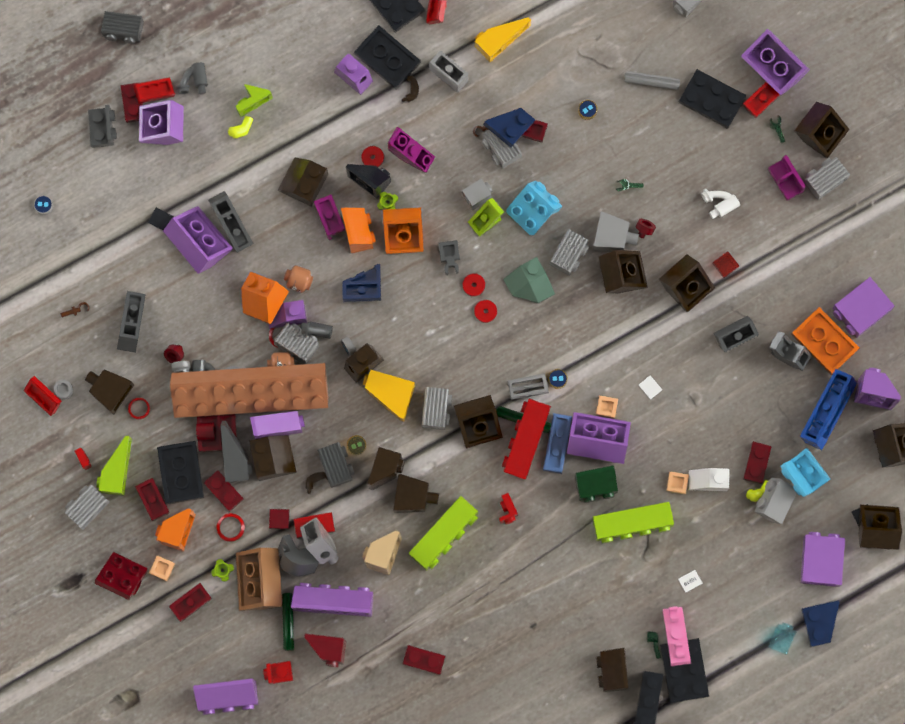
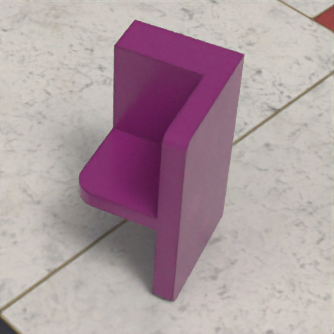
[768,155,806,201]
[314,195,345,240]

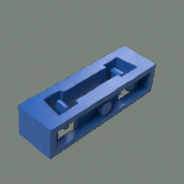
[800,369,857,450]

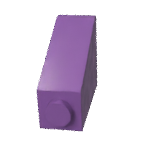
[250,411,305,439]

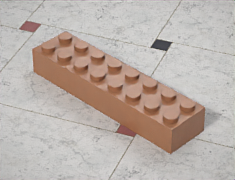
[170,363,329,418]

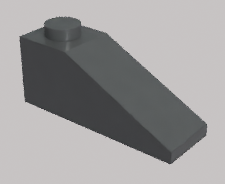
[208,191,254,253]
[117,291,146,353]
[221,421,253,482]

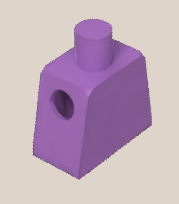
[334,53,373,95]

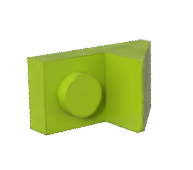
[235,84,273,117]
[468,198,504,237]

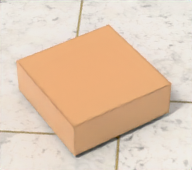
[596,395,618,419]
[666,471,689,494]
[149,556,175,581]

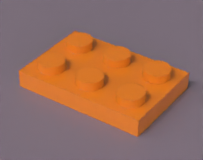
[791,307,860,375]

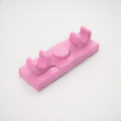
[663,607,691,666]

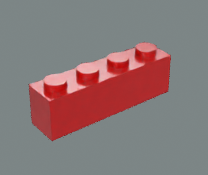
[502,398,551,480]

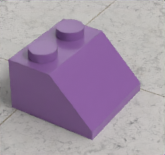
[139,100,184,145]

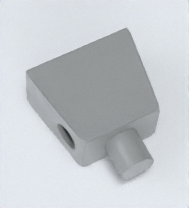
[593,212,639,252]
[300,517,339,565]

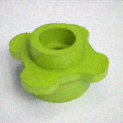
[377,192,398,210]
[211,559,234,582]

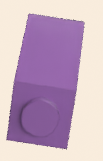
[269,300,307,329]

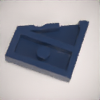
[483,108,535,148]
[342,264,381,302]
[801,600,839,647]

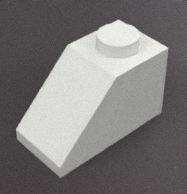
[688,468,729,491]

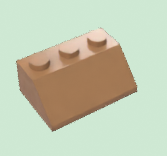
[236,548,282,611]

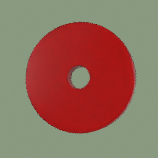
[361,146,384,167]
[463,273,485,296]
[474,300,497,323]

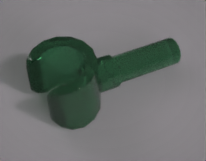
[770,116,786,143]
[616,179,644,192]
[647,632,661,659]

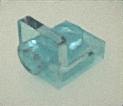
[768,623,797,655]

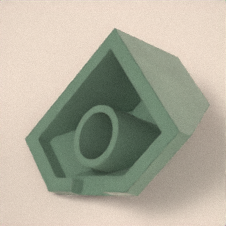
[503,257,555,303]

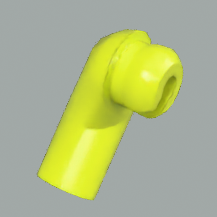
[228,116,253,138]
[746,480,768,502]

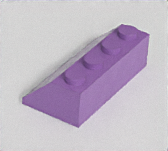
[291,583,374,617]

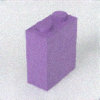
[832,277,895,338]
[800,532,845,587]

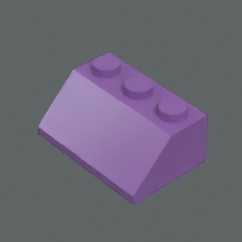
[741,29,810,95]
[163,206,233,274]
[854,368,901,410]
[566,412,631,464]
[193,679,258,715]

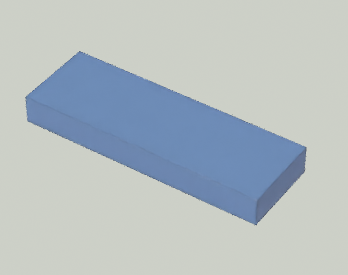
[543,413,572,474]

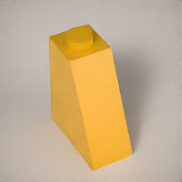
[363,369,415,422]

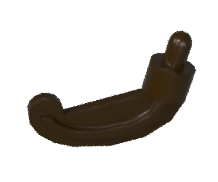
[401,76,419,102]
[305,472,328,494]

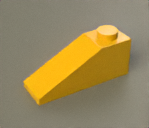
[475,17,531,62]

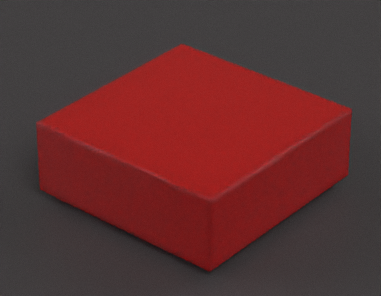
[74,448,92,470]

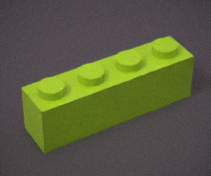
[409,496,478,571]
[592,502,674,544]

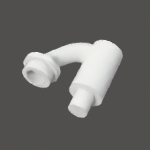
[701,189,740,219]

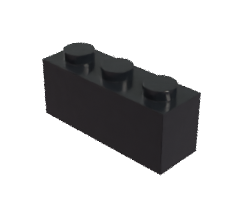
[634,671,664,724]

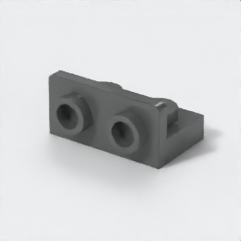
[88,105,117,148]

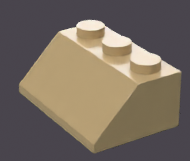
[362,531,402,575]

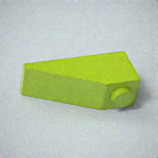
[96,436,132,496]

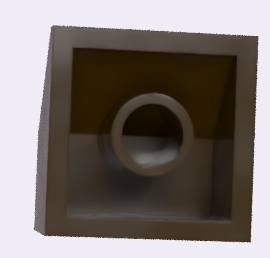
[794,102,850,158]
[278,157,328,207]
[599,250,648,294]
[659,254,715,312]
[454,395,503,448]
[872,423,905,468]
[249,435,297,481]
[367,447,405,490]
[858,505,902,550]
[596,648,629,692]

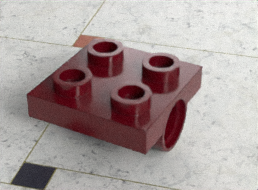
[196,414,237,453]
[94,552,148,600]

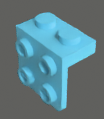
[506,181,563,235]
[781,448,830,497]

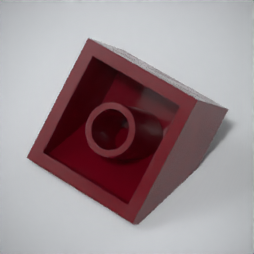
[304,634,346,667]

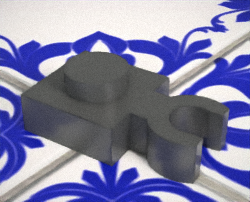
[439,240,460,275]

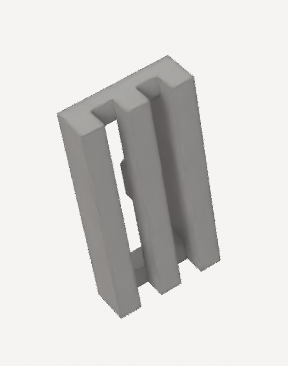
[507,373,549,400]

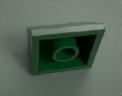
[575,465,618,503]

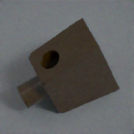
[344,343,384,383]
[85,370,134,415]
[393,474,439,513]

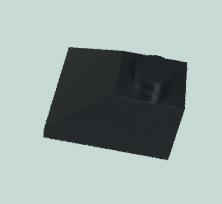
[346,164,391,199]

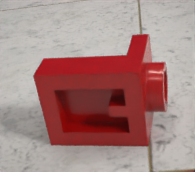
[499,493,518,525]
[263,661,293,684]

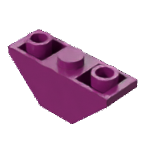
[387,127,435,173]

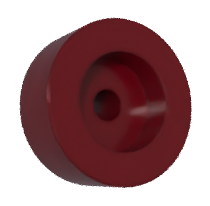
[635,218,656,238]
[164,344,184,363]

